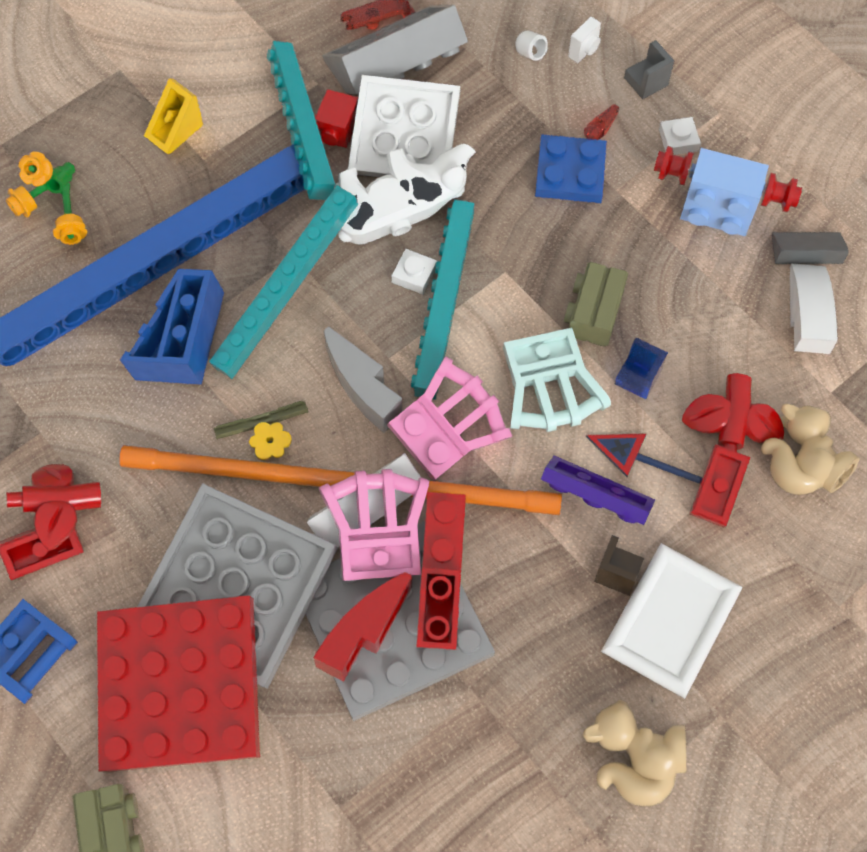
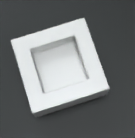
[568,17,601,63]
[659,117,701,155]
[392,249,437,295]

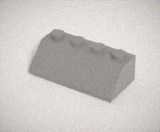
[322,5,468,96]

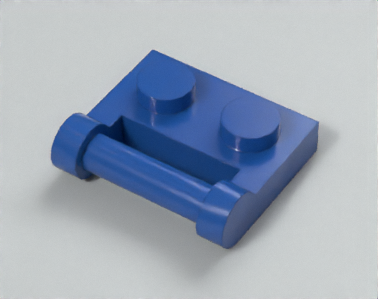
[0,599,78,704]

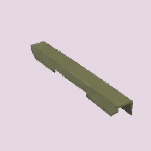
[214,401,309,439]

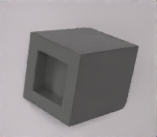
[624,40,674,99]

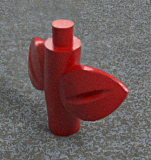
[682,373,784,452]
[6,464,101,551]

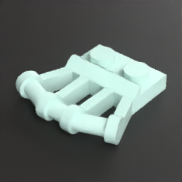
[503,328,611,432]

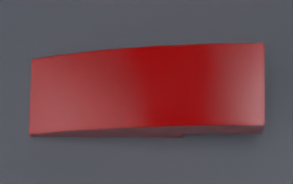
[313,572,412,682]

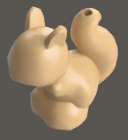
[761,404,860,495]
[583,700,686,807]

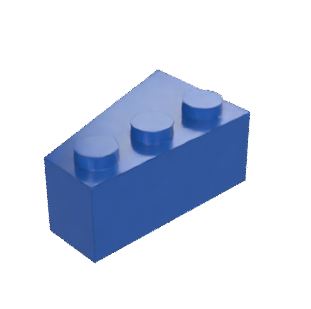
[120,269,224,385]

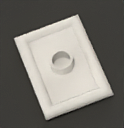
[601,543,743,699]

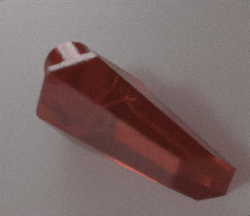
[584,104,619,140]

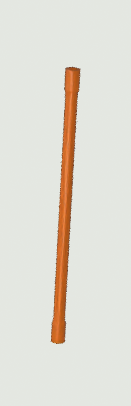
[119,445,562,515]

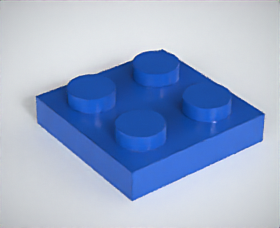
[535,134,607,203]

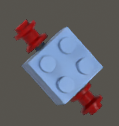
[653,146,802,236]

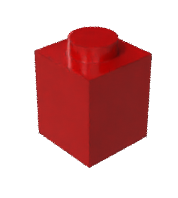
[315,89,358,148]

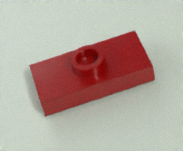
[689,444,751,527]

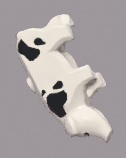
[334,144,476,244]

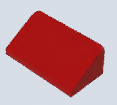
[0,527,84,580]

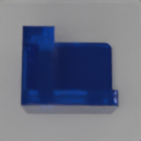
[614,338,668,399]

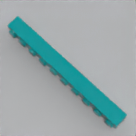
[267,41,335,200]
[209,185,358,379]
[411,200,475,400]

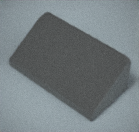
[771,232,849,264]

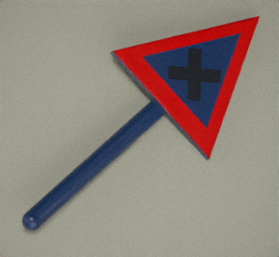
[586,434,702,484]

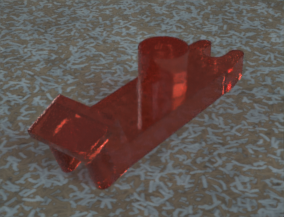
[340,0,415,30]

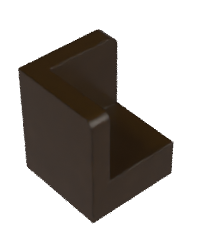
[594,535,644,596]

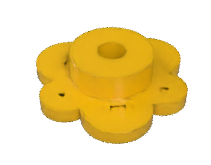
[249,422,292,460]

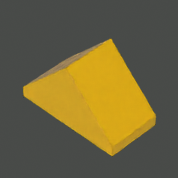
[144,78,203,154]

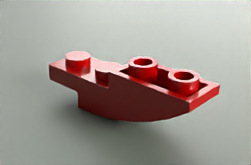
[417,492,466,650]

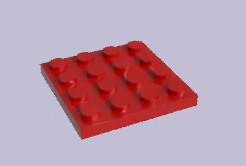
[97,595,260,772]

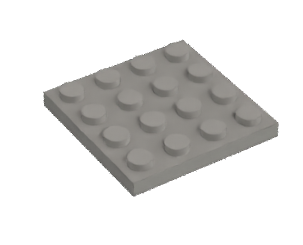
[137,483,338,689]
[305,521,495,721]

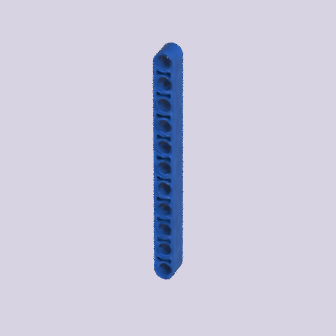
[0,145,305,366]

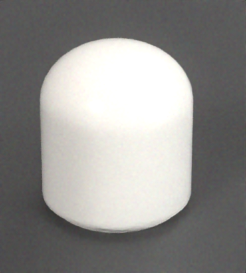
[515,31,548,61]

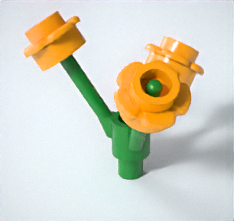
[6,151,88,245]

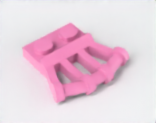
[387,356,512,481]
[319,469,429,581]

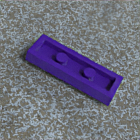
[540,455,655,525]

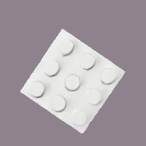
[348,75,460,177]

